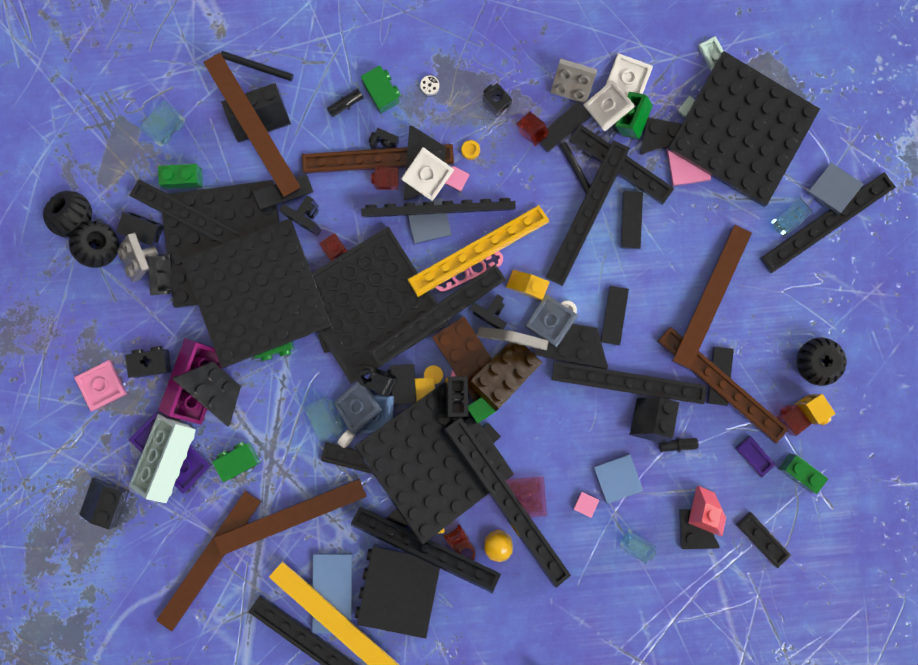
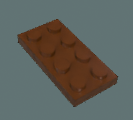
[432,317,492,402]

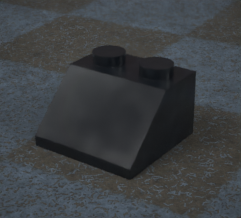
[629,397,680,445]
[79,478,129,530]

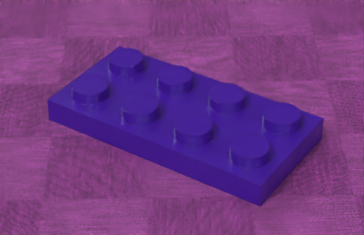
[129,412,212,494]

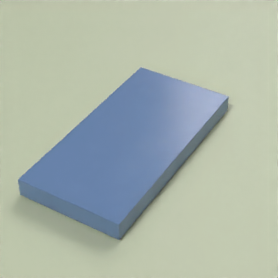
[312,553,352,633]

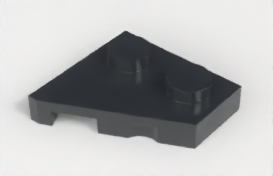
[640,118,681,155]
[679,509,720,549]

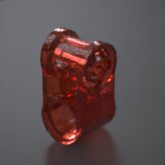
[443,524,476,560]

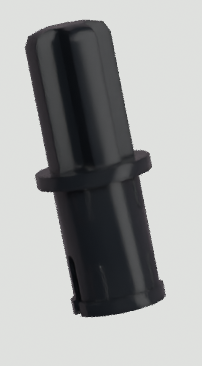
[327,88,364,117]
[659,437,699,453]

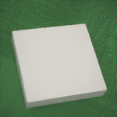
[605,53,653,96]
[583,80,635,131]
[401,148,454,201]

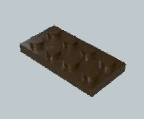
[468,342,543,411]

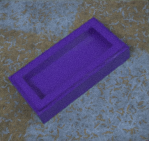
[735,436,776,478]

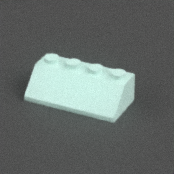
[129,414,196,503]

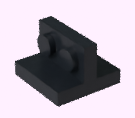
[279,196,321,236]
[469,294,507,330]

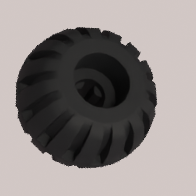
[43,190,93,237]
[69,221,119,268]
[796,337,847,386]

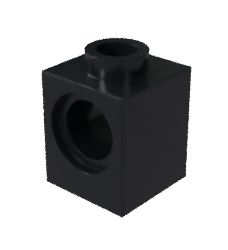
[483,83,512,117]

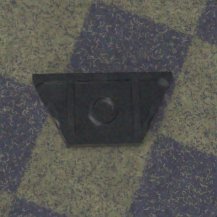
[404,126,446,200]
[535,324,608,369]
[172,361,241,427]

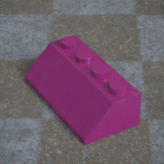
[158,338,222,425]

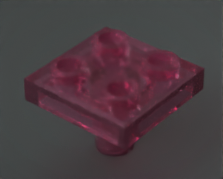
[505,476,547,517]

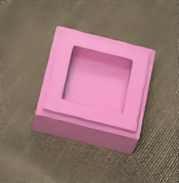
[445,166,470,192]
[573,491,599,518]

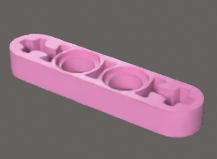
[435,251,503,292]

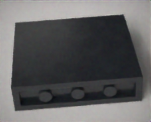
[355,544,440,639]

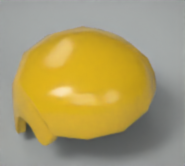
[484,530,513,562]

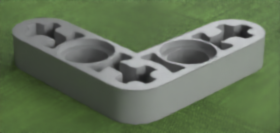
[477,327,549,350]

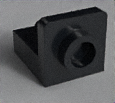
[369,128,399,149]

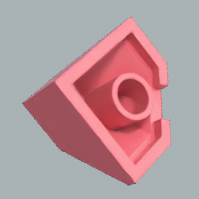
[688,486,726,536]

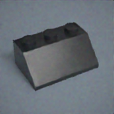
[221,83,291,143]

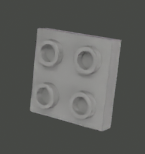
[550,58,597,103]
[118,233,158,282]

